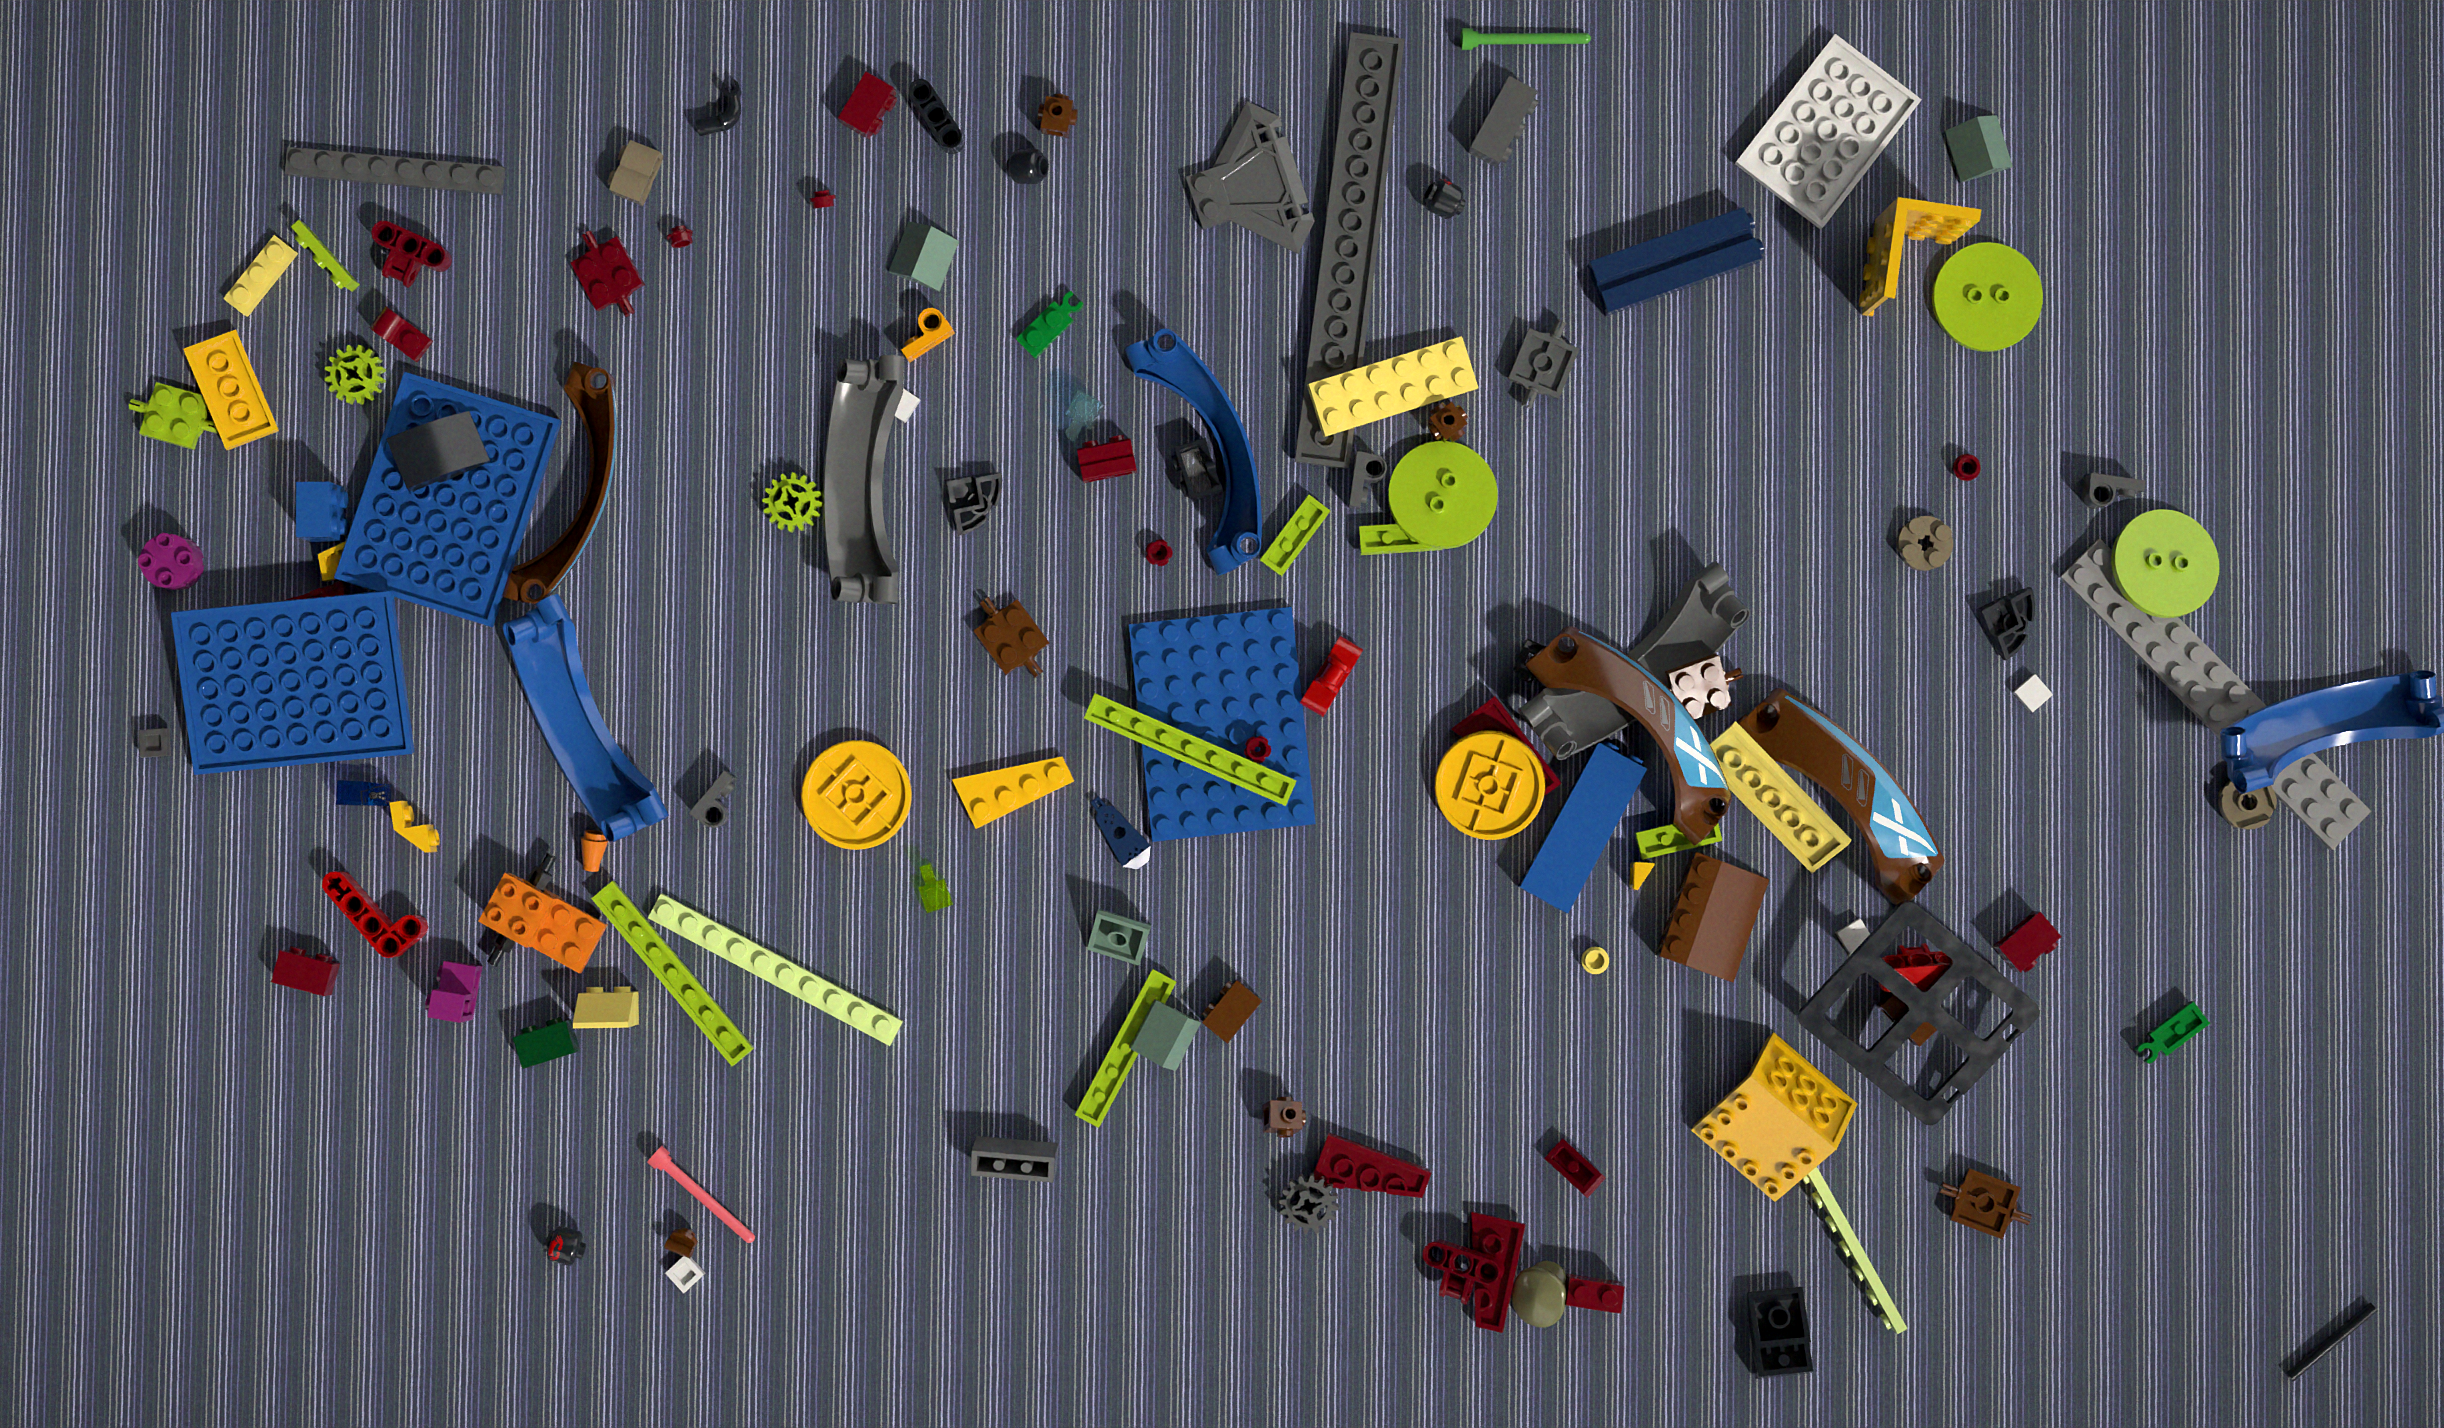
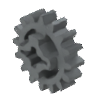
[1279,1173,1339,1234]

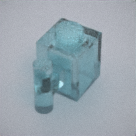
[1065,390,1104,442]

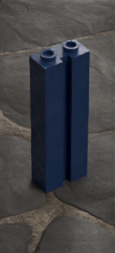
[1587,207,1764,317]

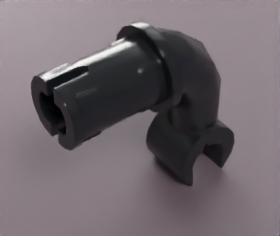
[696,79,742,136]

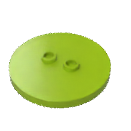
[1932,242,2043,352]
[1388,441,1498,549]
[2111,509,2219,618]

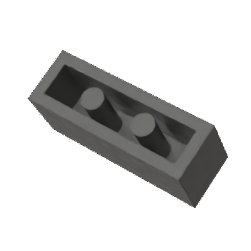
[1469,76,1539,168]
[971,1136,1058,1183]

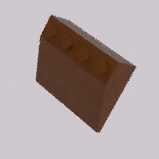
[1655,852,1769,983]

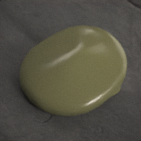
[1512,1261,1566,1328]

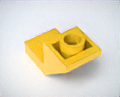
[390,801,440,853]

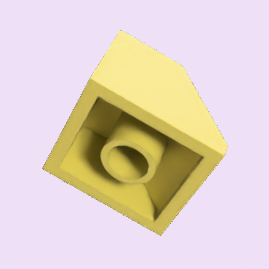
[573,986,639,1028]

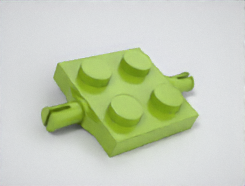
[129,382,219,450]

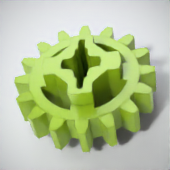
[324,345,386,405]
[762,472,823,533]

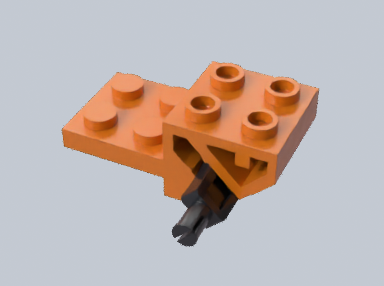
[478,853,608,973]

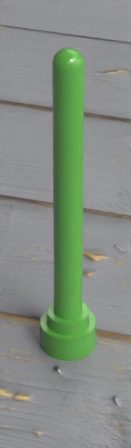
[1460,28,1591,50]

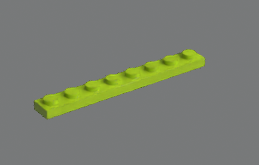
[1084,693,1296,806]
[591,881,754,1066]

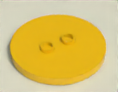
[1435,731,1545,840]
[801,740,912,850]

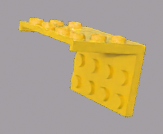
[1859,197,1981,316]
[1691,1032,1858,1202]

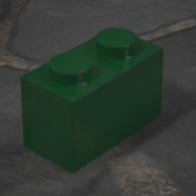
[513,1017,581,1069]

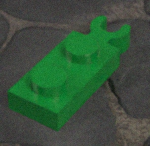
[1016,291,1084,360]
[2135,1001,2210,1064]

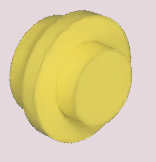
[1581,947,1609,974]

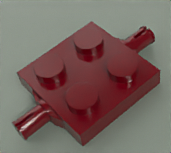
[570,231,645,317]

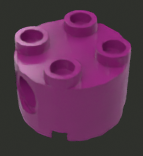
[138,533,204,590]

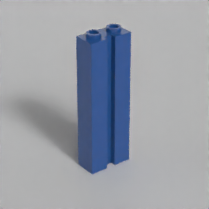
[1517,741,1647,914]

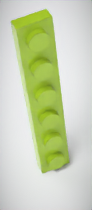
[1075,969,1177,1128]

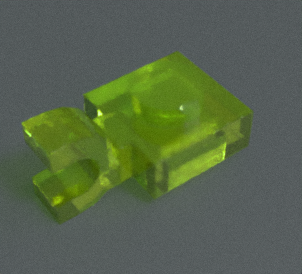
[918,863,953,913]

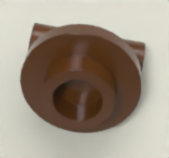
[664,1227,698,1259]

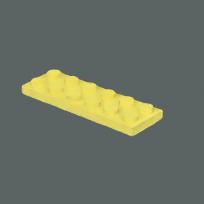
[1307,336,1478,437]
[1709,721,1851,873]

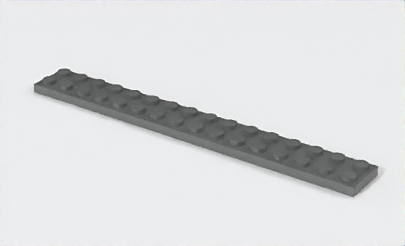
[1295,32,1405,469]

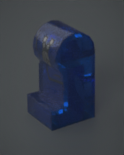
[336,780,392,806]

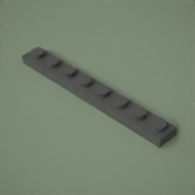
[284,147,505,196]

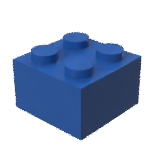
[296,482,349,542]

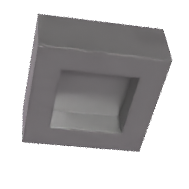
[138,728,171,758]

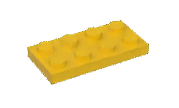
[183,330,279,451]

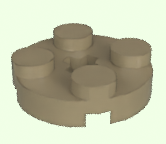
[1896,516,1953,571]
[2218,780,2277,829]

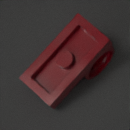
[369,306,433,362]
[1544,1138,1606,1198]

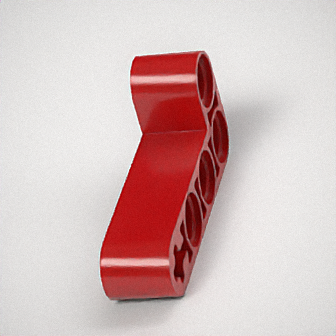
[322,871,428,958]

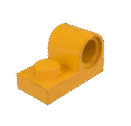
[901,308,955,363]

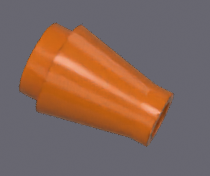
[581,830,608,872]

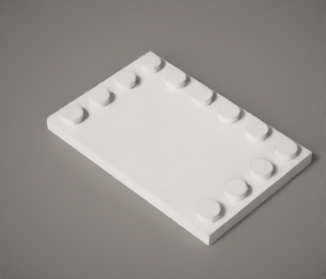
[1735,34,1922,230]

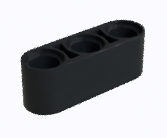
[908,79,964,154]

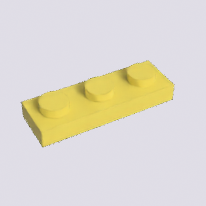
[223,235,298,317]

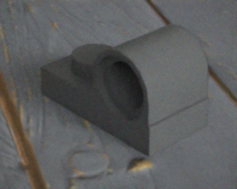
[1349,451,1387,510]
[2082,473,2146,509]
[689,771,737,828]

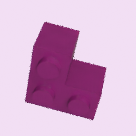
[425,960,482,1023]

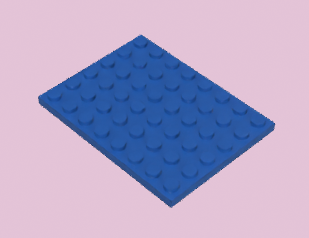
[334,372,562,628]
[171,590,415,775]
[1129,607,1316,842]

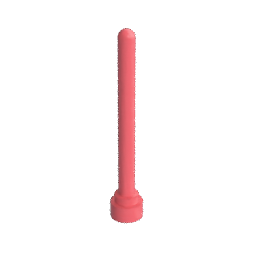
[647,1146,755,1243]

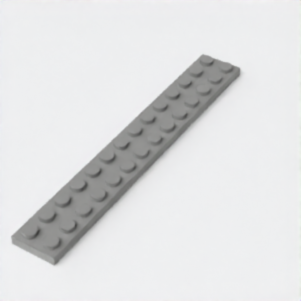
[2059,538,2371,850]

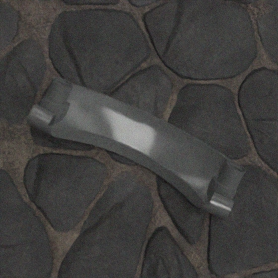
[823,355,904,604]
[1518,561,1750,760]

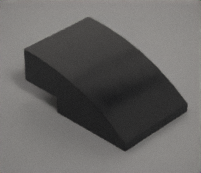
[386,411,491,492]
[1747,1286,1814,1379]

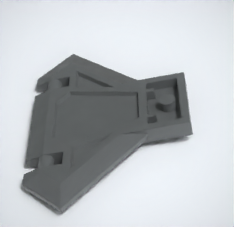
[1186,101,1315,254]

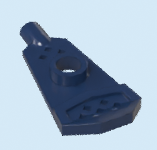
[1090,796,1151,869]

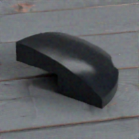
[944,472,1002,536]
[1976,587,2035,660]

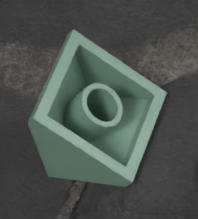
[1944,115,2013,183]
[889,221,959,292]
[1087,909,1152,966]
[1129,999,1201,1071]

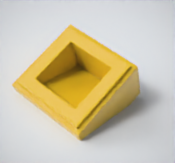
[1629,862,1655,890]

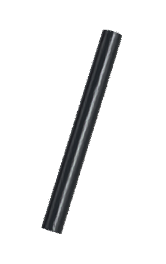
[2286,1303,2378,1382]

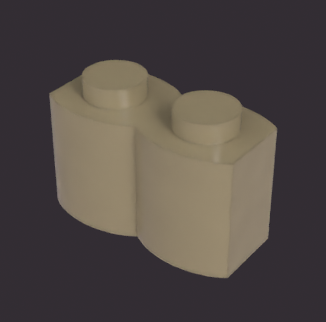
[608,140,664,206]

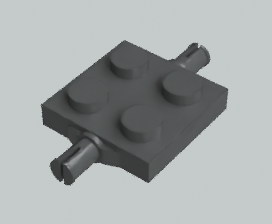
[1508,319,1580,409]

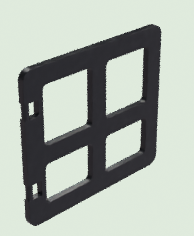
[1797,900,2040,1125]

